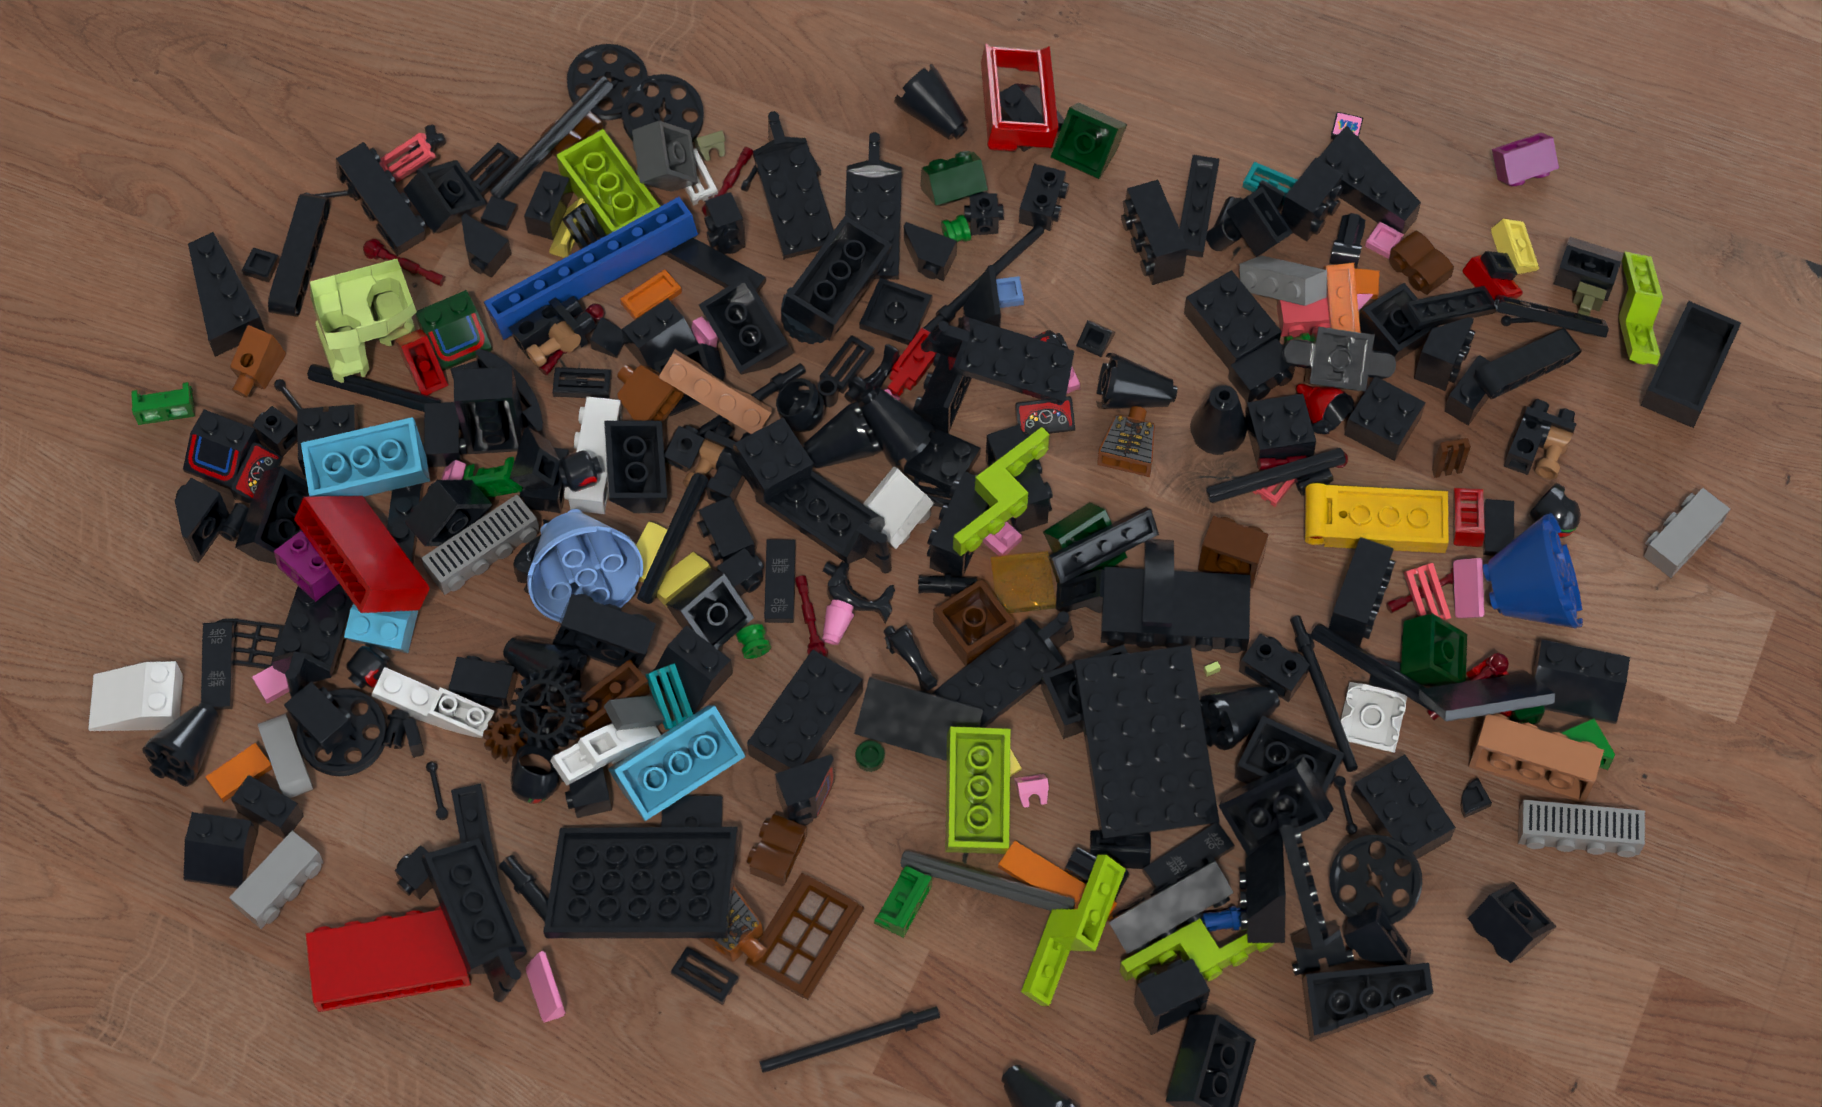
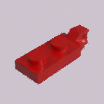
[887,328,936,397]

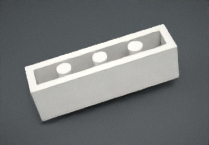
[564,397,623,514]

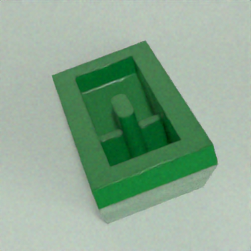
[1562,719,1615,770]

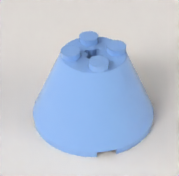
[527,509,643,622]

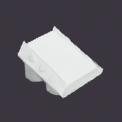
[863,467,934,549]
[1341,682,1407,753]

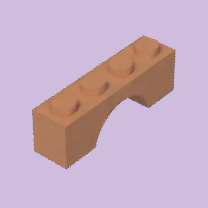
[658,349,773,434]

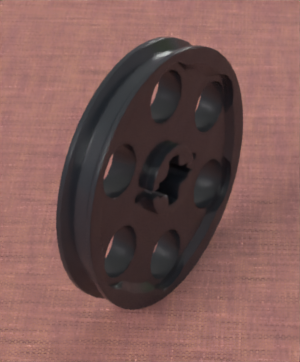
[567,44,648,120]
[622,74,704,143]
[297,689,388,776]
[1329,835,1423,924]

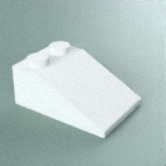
[88,661,183,731]

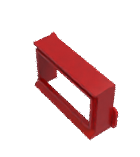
[981,43,1058,151]

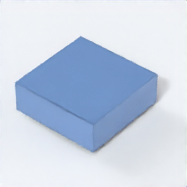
[996,276,1024,308]

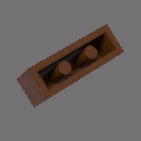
[560,659,650,743]

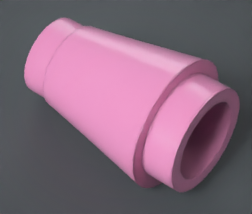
[822,600,854,645]

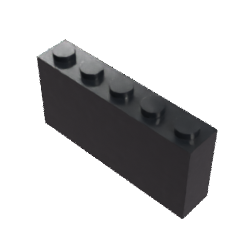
[1100,567,1251,653]

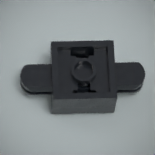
[1282,327,1396,392]

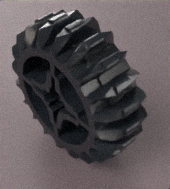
[510,669,590,750]

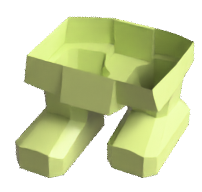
[310,259,417,383]

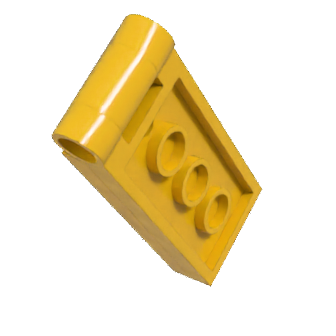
[1305,483,1449,553]

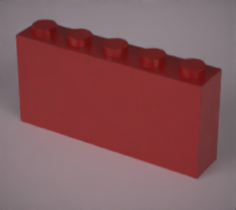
[294,496,430,613]
[305,906,471,1012]

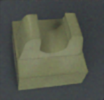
[693,130,725,161]
[1573,282,1607,316]

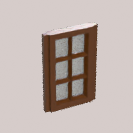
[745,873,864,1000]

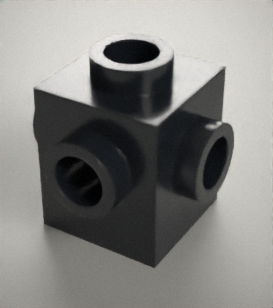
[964,192,1004,235]

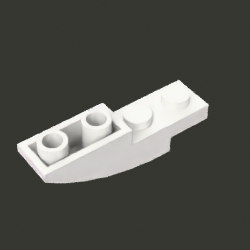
[372,667,495,738]
[550,723,661,785]

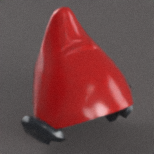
[1296,383,1355,434]

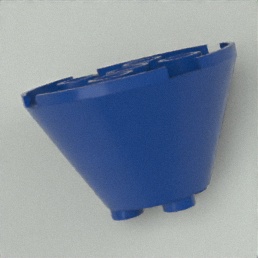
[1483,513,1583,629]

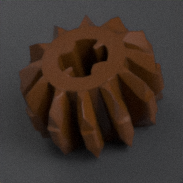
[483,711,529,764]

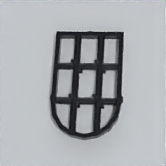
[214,618,284,669]

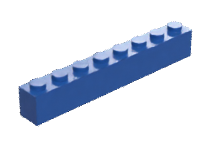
[484,197,698,340]

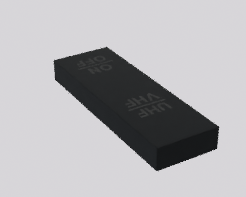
[764,539,796,623]
[201,622,234,710]
[1143,822,1235,888]

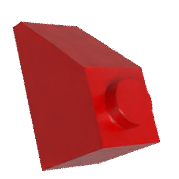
[395,328,449,395]

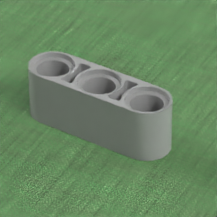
[257,713,314,798]

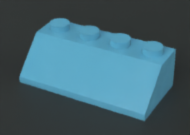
[301,417,430,497]
[608,705,746,821]

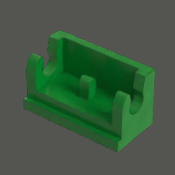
[131,382,195,425]
[463,457,522,498]
[874,866,932,938]

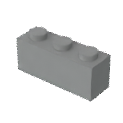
[1240,255,1327,306]
[1644,488,1730,578]
[229,831,324,929]

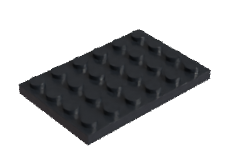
[1073,645,1220,840]
[543,827,740,939]

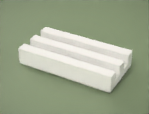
[684,149,718,206]

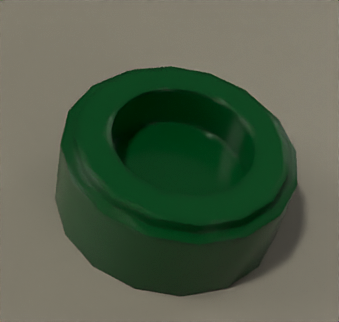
[855,741,885,772]

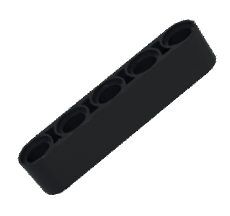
[268,194,330,317]
[1473,328,1582,400]

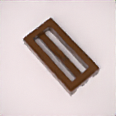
[1432,438,1471,478]

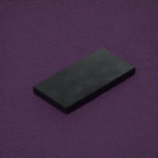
[1419,672,1555,721]
[854,676,984,761]

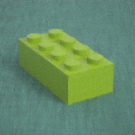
[556,129,660,236]
[945,727,1011,854]

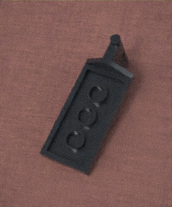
[753,111,833,260]
[845,132,902,280]
[921,316,1074,406]
[755,471,892,573]
[272,583,354,698]
[932,612,1074,728]
[1276,809,1355,976]
[421,838,527,1002]

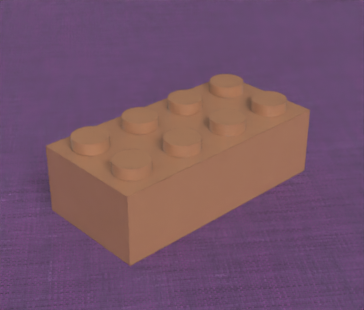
[1468,714,1604,804]

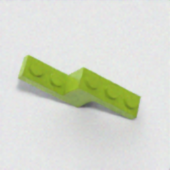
[1618,252,1663,365]
[953,427,1050,556]
[1021,855,1126,1006]
[1120,919,1275,982]

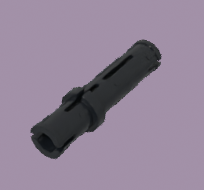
[499,855,548,922]

